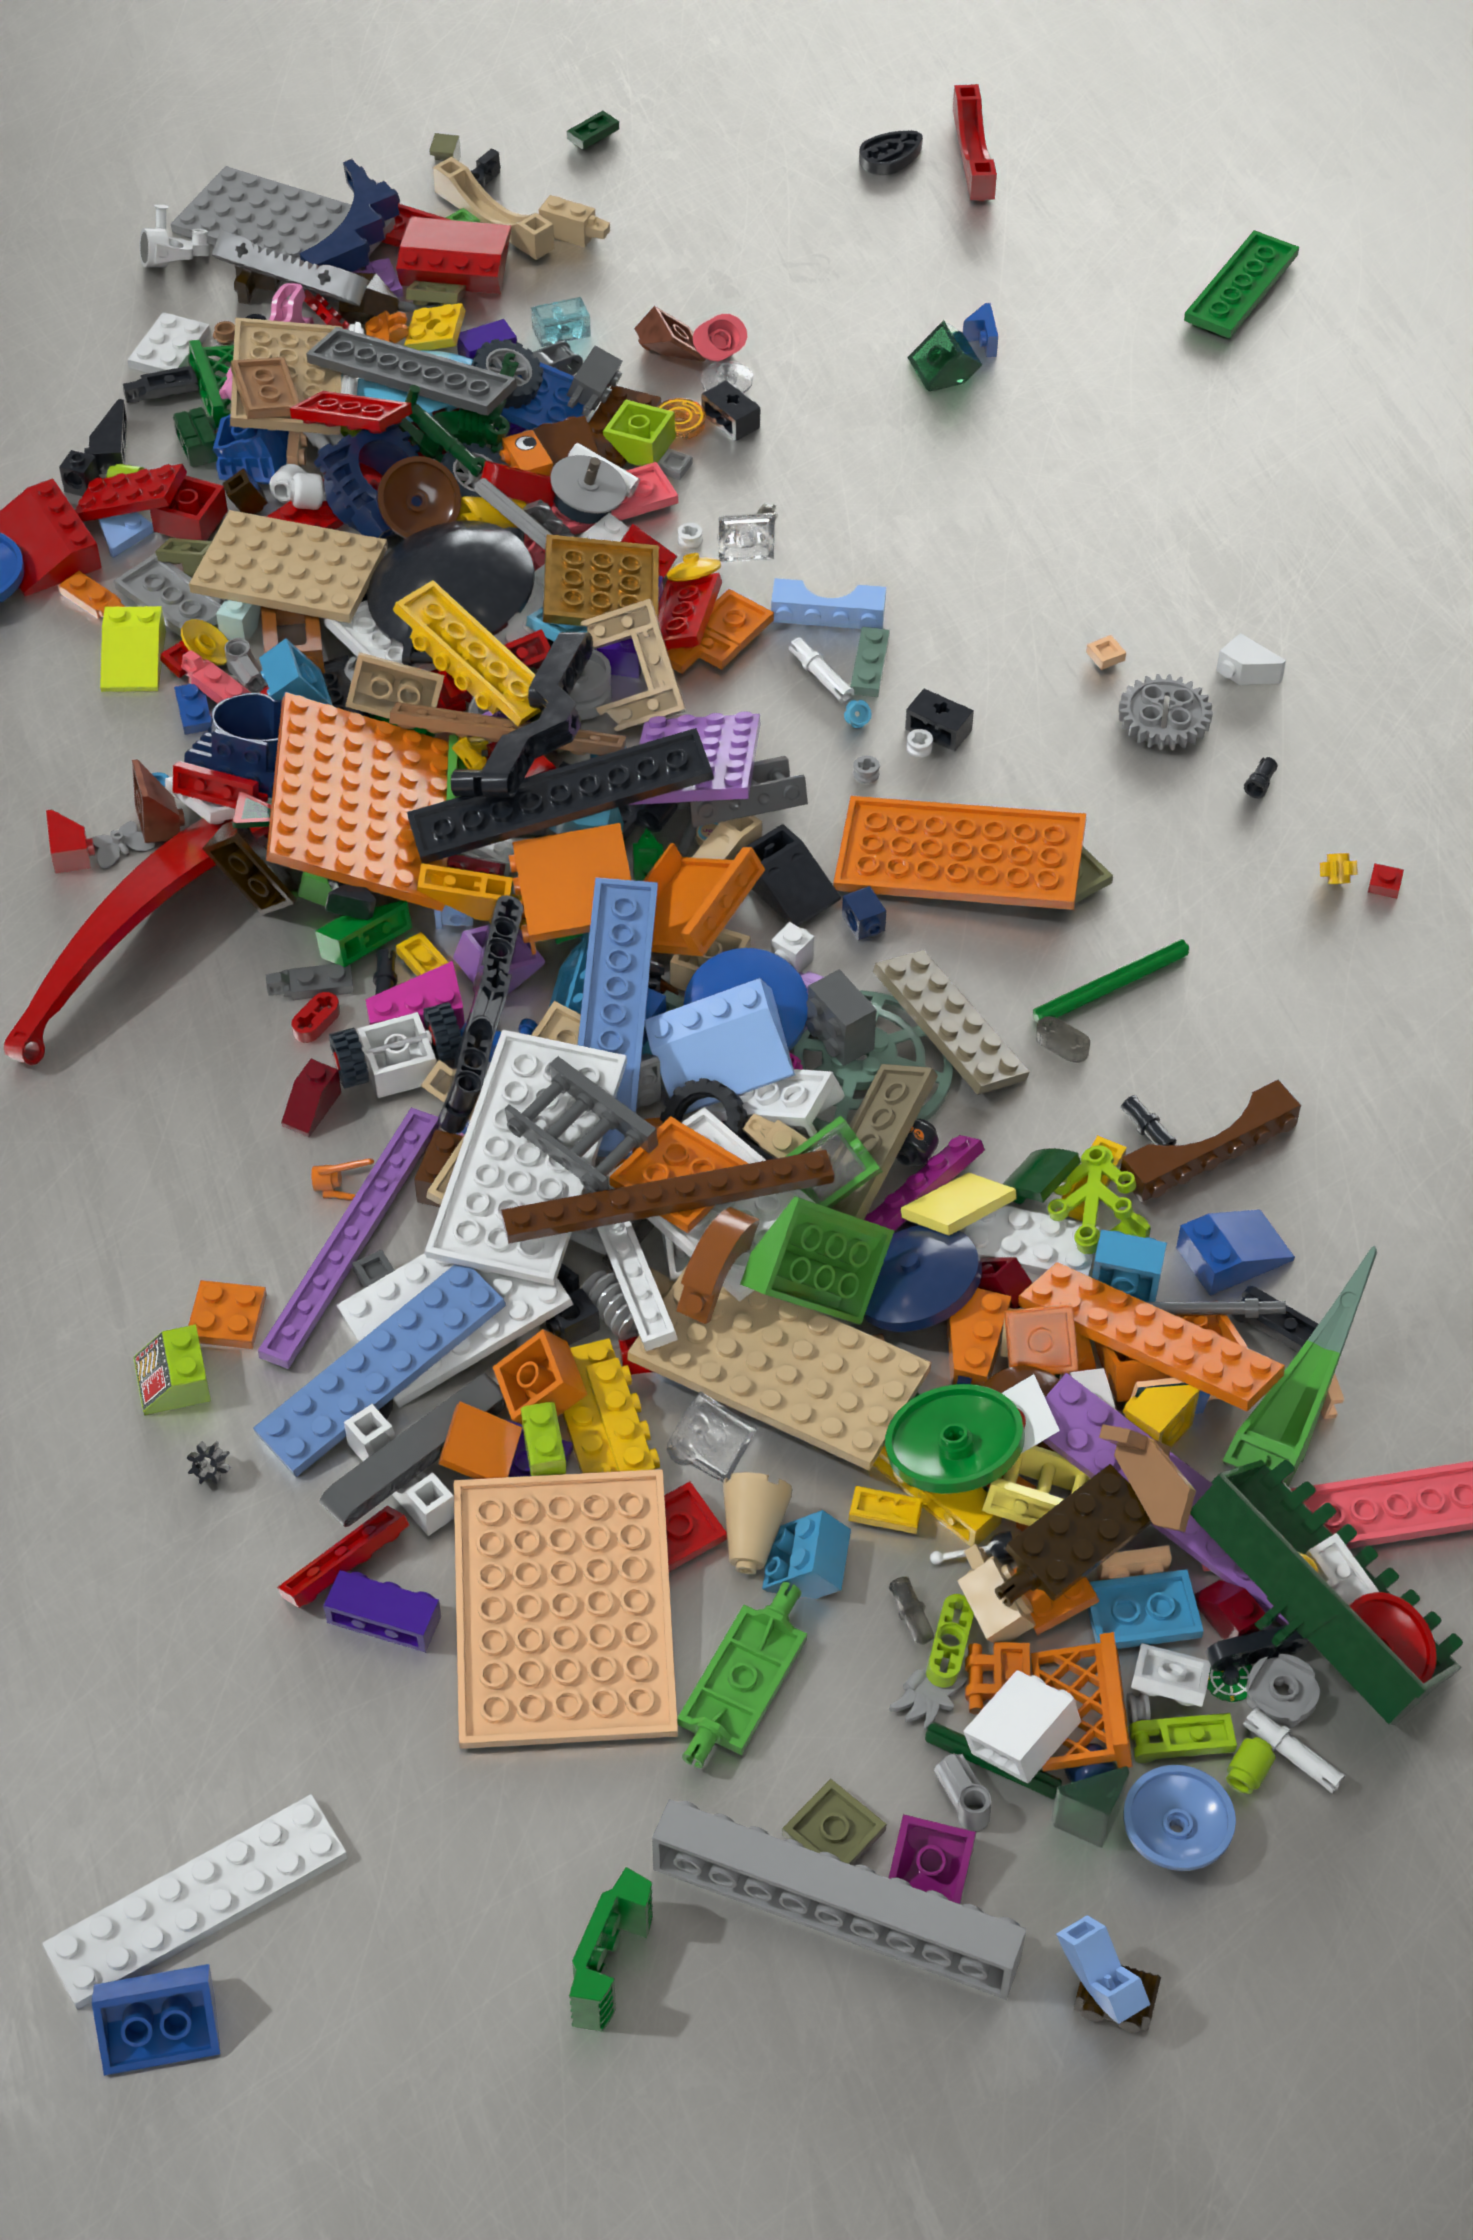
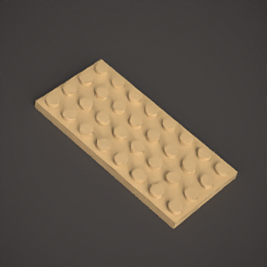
[628,1264,931,1470]

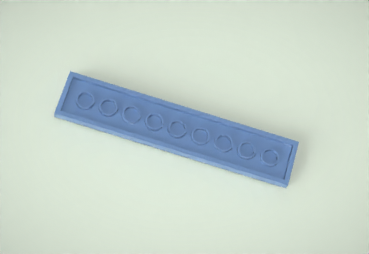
[578,878,658,1159]

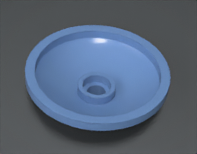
[1123,1765,1236,1871]

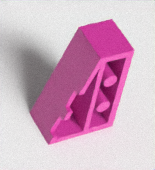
[365,961,465,1031]

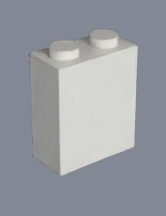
[963,1670,1081,1783]

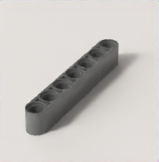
[319,1373,506,1527]

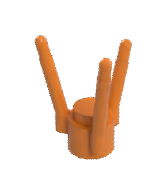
[311,1158,374,1201]

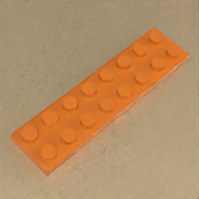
[1019,1262,1285,1412]

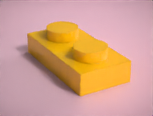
[396,932,449,976]

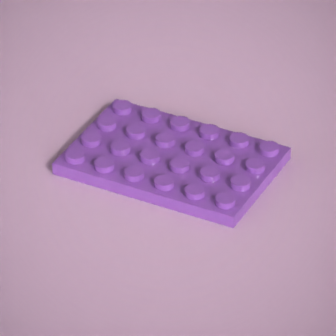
[629,711,761,805]

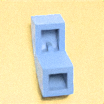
[1056,1915,1151,2024]

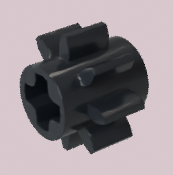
[187,1441,231,1484]

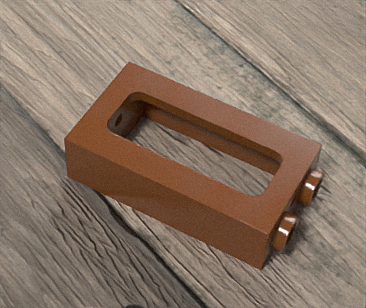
[261,606,325,674]

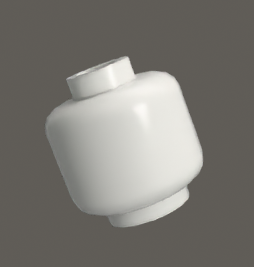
[269,464,306,504]
[287,472,327,510]

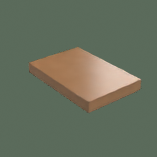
[231,357,300,419]

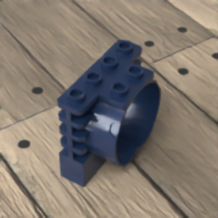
[314,422,421,539]
[184,693,282,798]

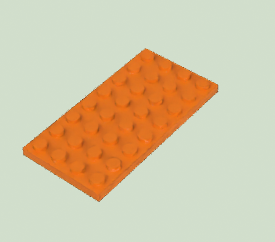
[833,796,1086,910]

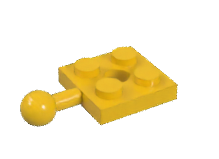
[404,303,466,350]

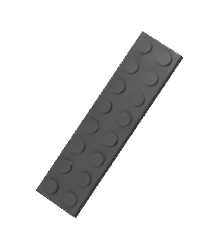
[306,327,517,416]

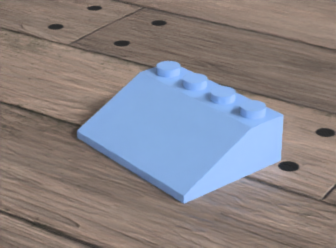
[645,978,795,1114]

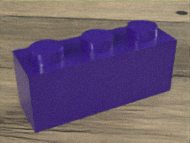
[324,1570,441,1653]

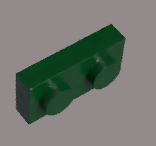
[567,110,620,150]

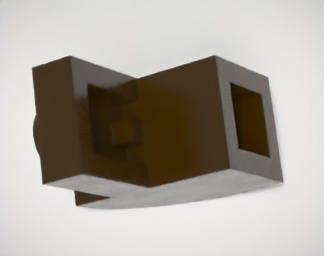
[234,265,282,304]

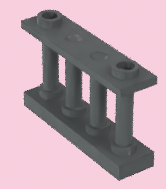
[676,756,808,828]
[505,1056,658,1193]

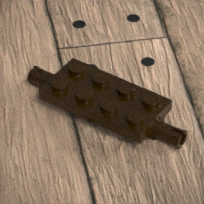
[995,1464,1152,1607]

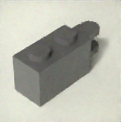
[567,345,623,417]

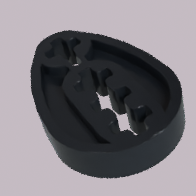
[859,130,923,175]

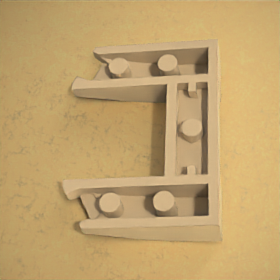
[581,599,687,732]

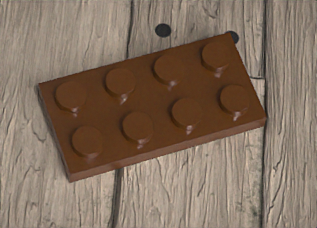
[588,386,661,469]

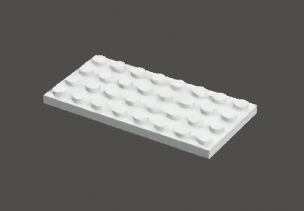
[425,1030,627,1286]

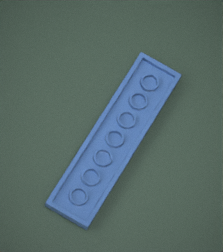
[253,1264,506,1477]

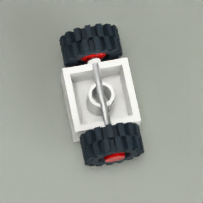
[329,1002,462,1098]

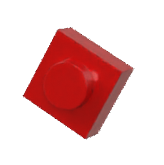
[1368,863,1404,899]

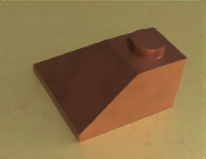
[634,306,706,362]
[132,759,185,843]

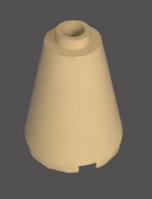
[723,1472,793,1574]

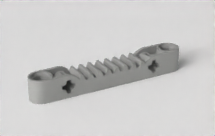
[212,230,369,306]

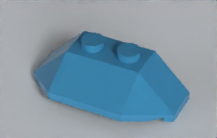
[548,932,590,1014]

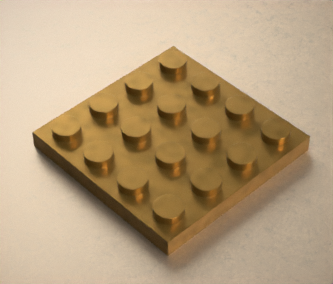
[543,534,659,627]

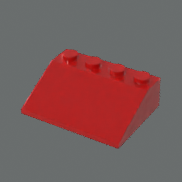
[396,217,512,294]
[0,478,102,597]

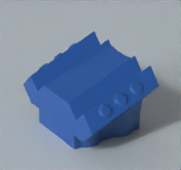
[213,414,289,485]

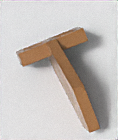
[1099,1424,1196,1532]

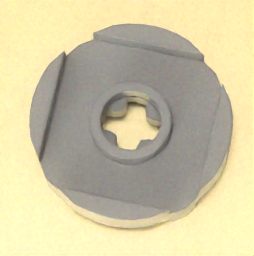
[1246,1654,1320,1728]

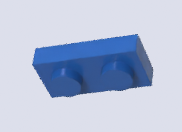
[174,684,211,735]

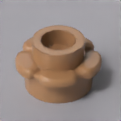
[213,321,235,345]

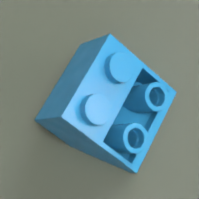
[762,1510,851,1599]

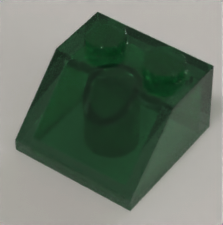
[907,320,982,392]

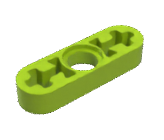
[926,1594,974,1688]

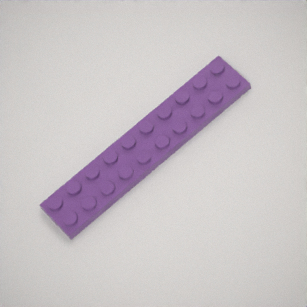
[1043,1373,1289,1626]

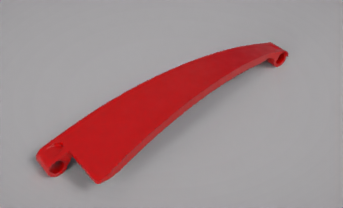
[4,818,269,1065]

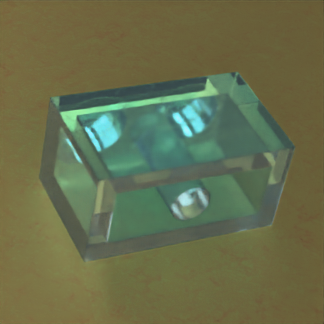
[531,297,591,347]

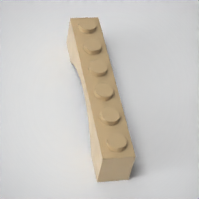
[433,157,554,260]

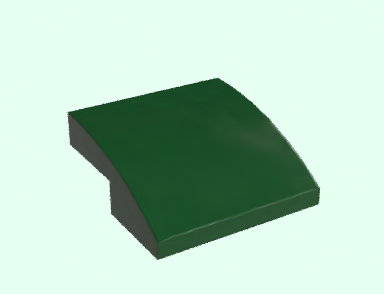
[1003,1148,1081,1205]

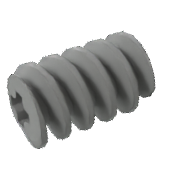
[582,1270,638,1341]

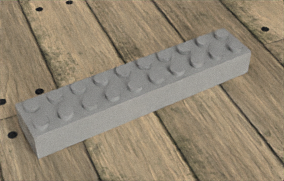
[652,1799,1026,2000]

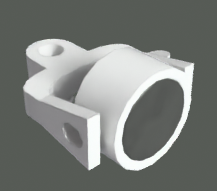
[139,204,209,268]

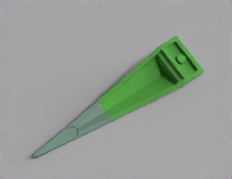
[1222,1246,1377,1487]

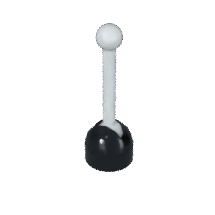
[930,1531,1014,1565]

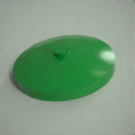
[885,1384,1025,1494]

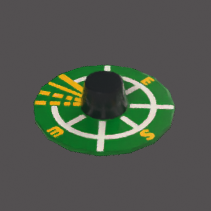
[1207,1665,1252,1702]

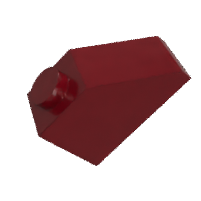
[281,1058,342,1137]
[978,1257,1032,1309]
[1194,1580,1265,1640]

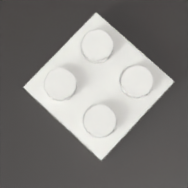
[1131,1643,1211,1707]

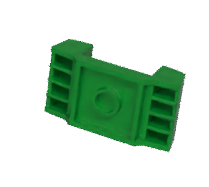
[569,1867,653,2032]

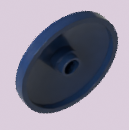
[864,1225,982,1332]

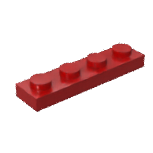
[277,1505,410,1608]

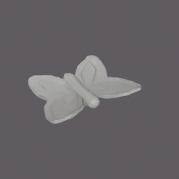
[92,821,155,869]

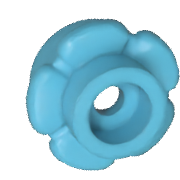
[844,700,872,728]

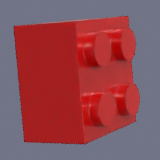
[150,475,228,541]

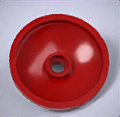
[1349,1592,1436,1684]

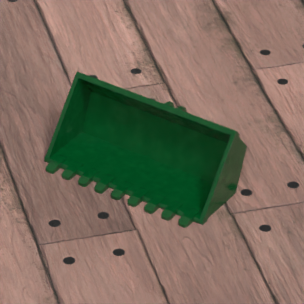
[1190,1460,1463,1725]

